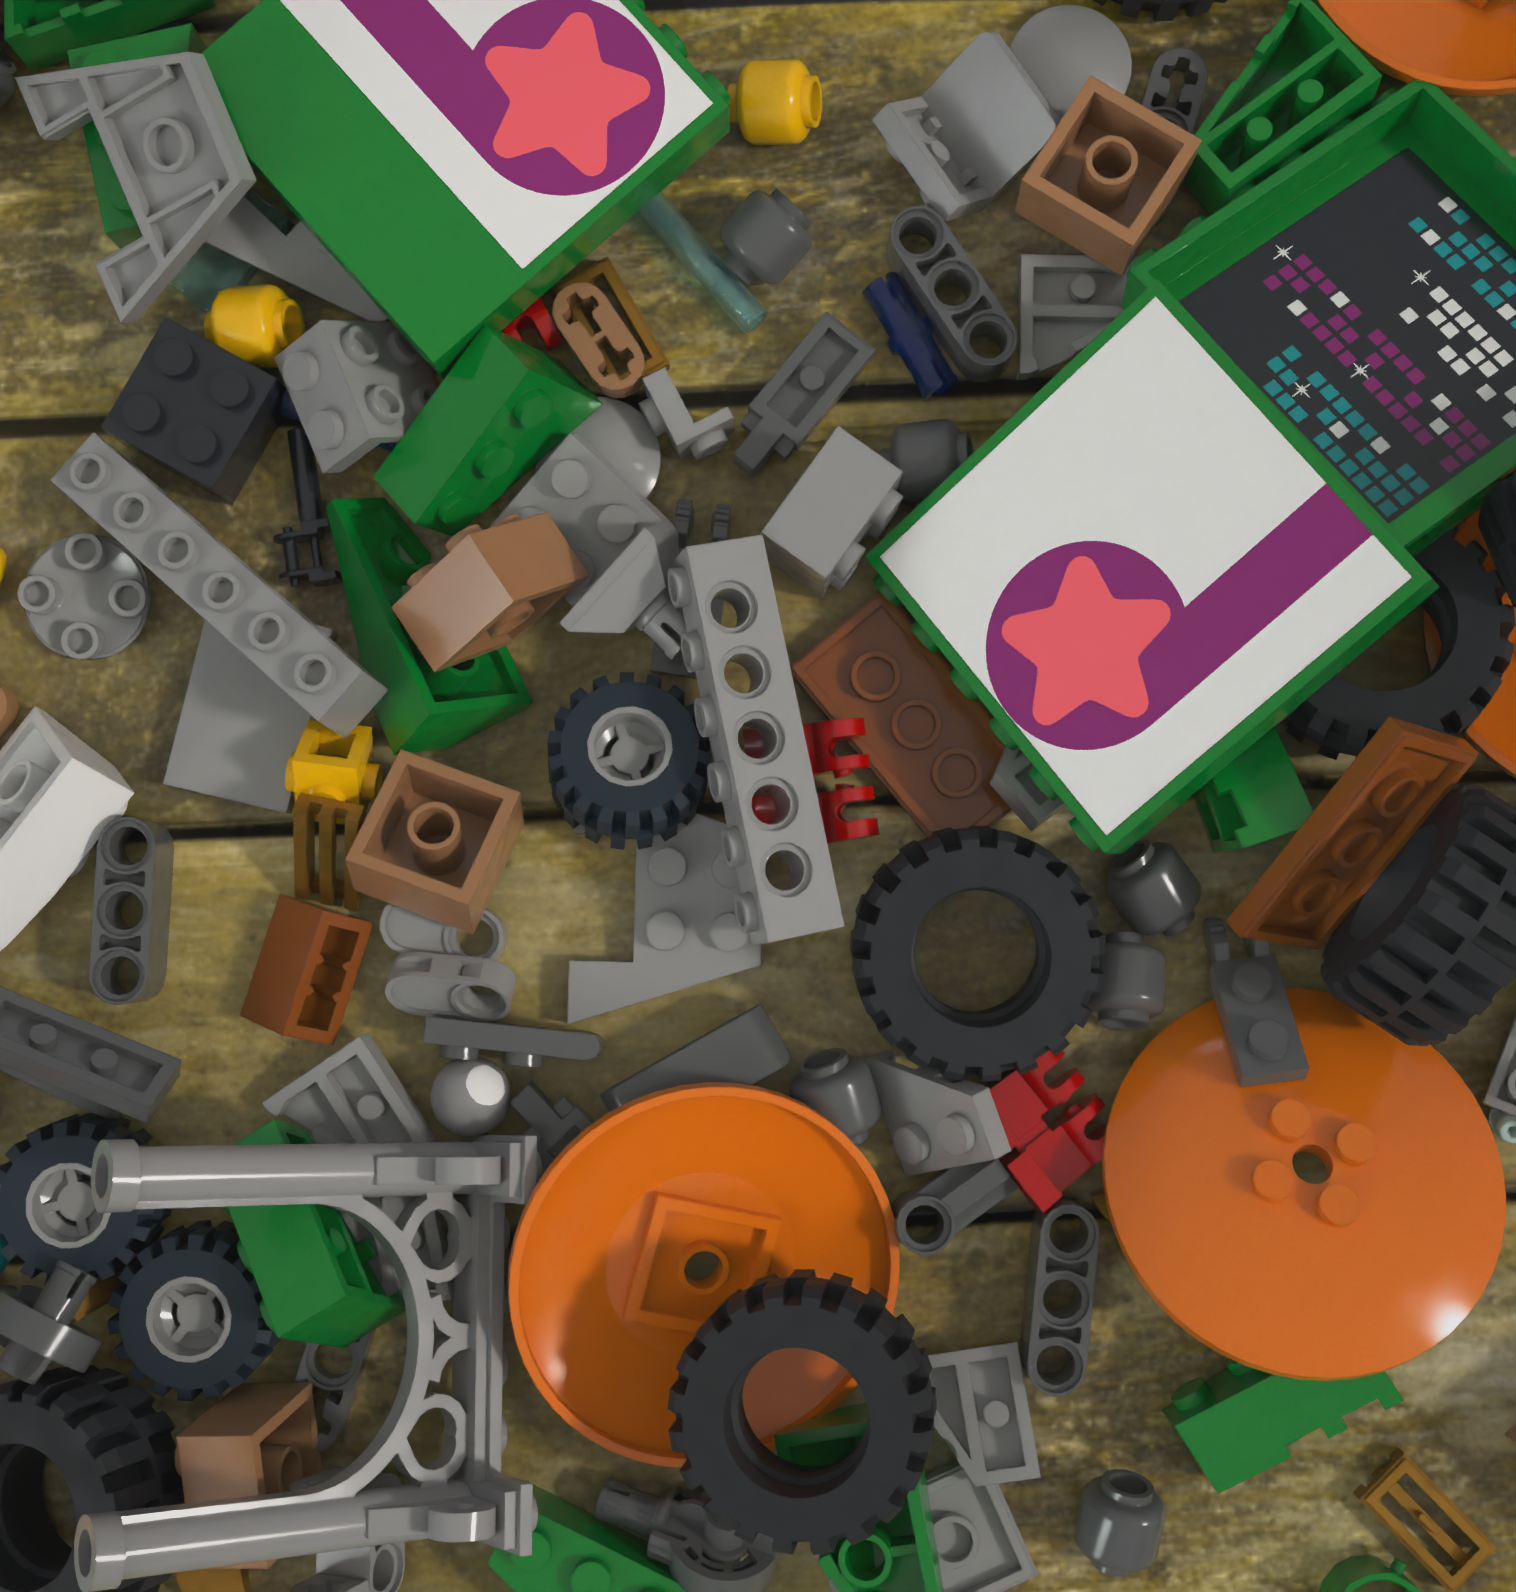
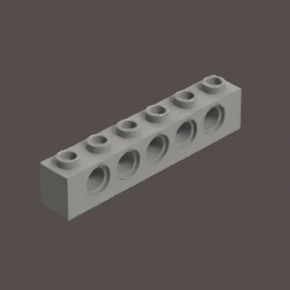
[51,432,388,739]
[667,535,845,945]

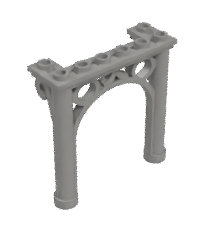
[74,1135,542,1592]

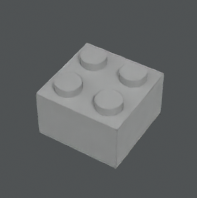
[761,426,904,599]

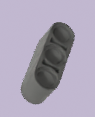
[886,206,1017,383]
[89,817,174,1005]
[600,1003,793,1112]
[1019,1196,1099,1397]

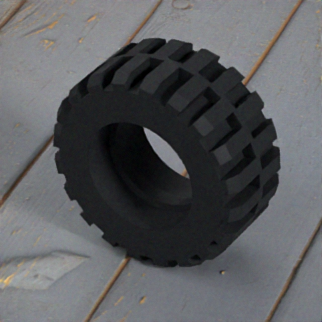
[1285,526,1516,760]
[1320,784,1516,1046]
[850,825,1106,1082]
[668,1269,937,1555]
[0,1364,185,1592]

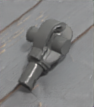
[0,1259,103,1385]
[595,1477,779,1592]

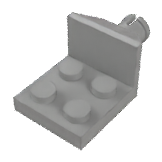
[490,432,687,661]

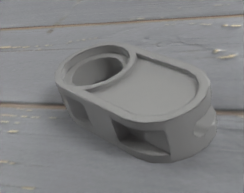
[380,903,508,960]
[385,951,516,1022]

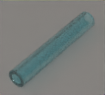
[638,192,768,334]

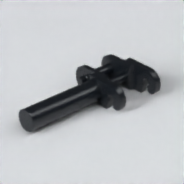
[273,428,343,587]

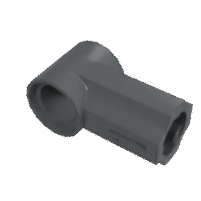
[891,1158,1017,1255]

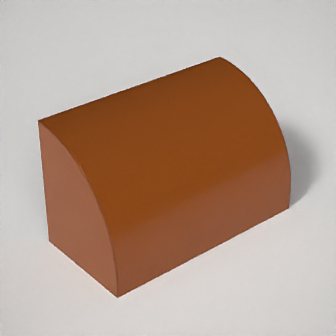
[240,894,373,1045]

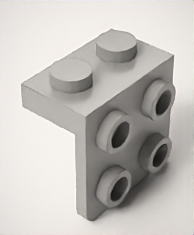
[872,31,1061,222]
[274,320,439,473]

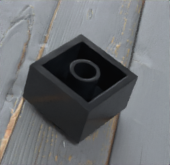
[101,317,292,505]

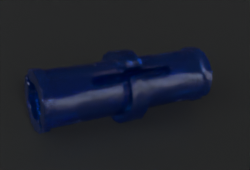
[862,271,959,401]

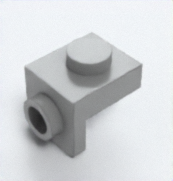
[639,367,735,460]

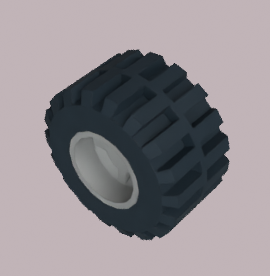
[547,672,712,850]
[0,1112,172,1284]
[108,1220,282,1401]

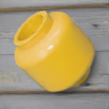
[727,59,822,145]
[204,284,305,369]

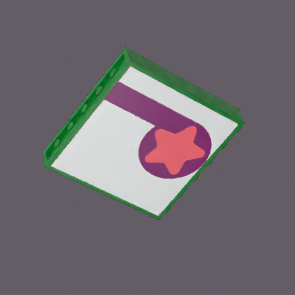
[864,279,1440,854]

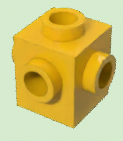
[285,719,384,825]

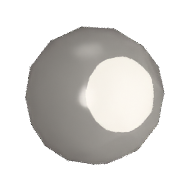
[430,1056,511,1137]

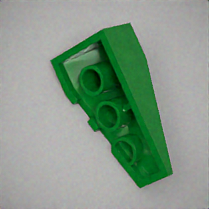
[326,498,533,755]
[774,1403,944,1592]

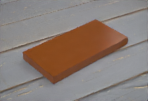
[790,591,1012,837]
[1226,716,1479,950]

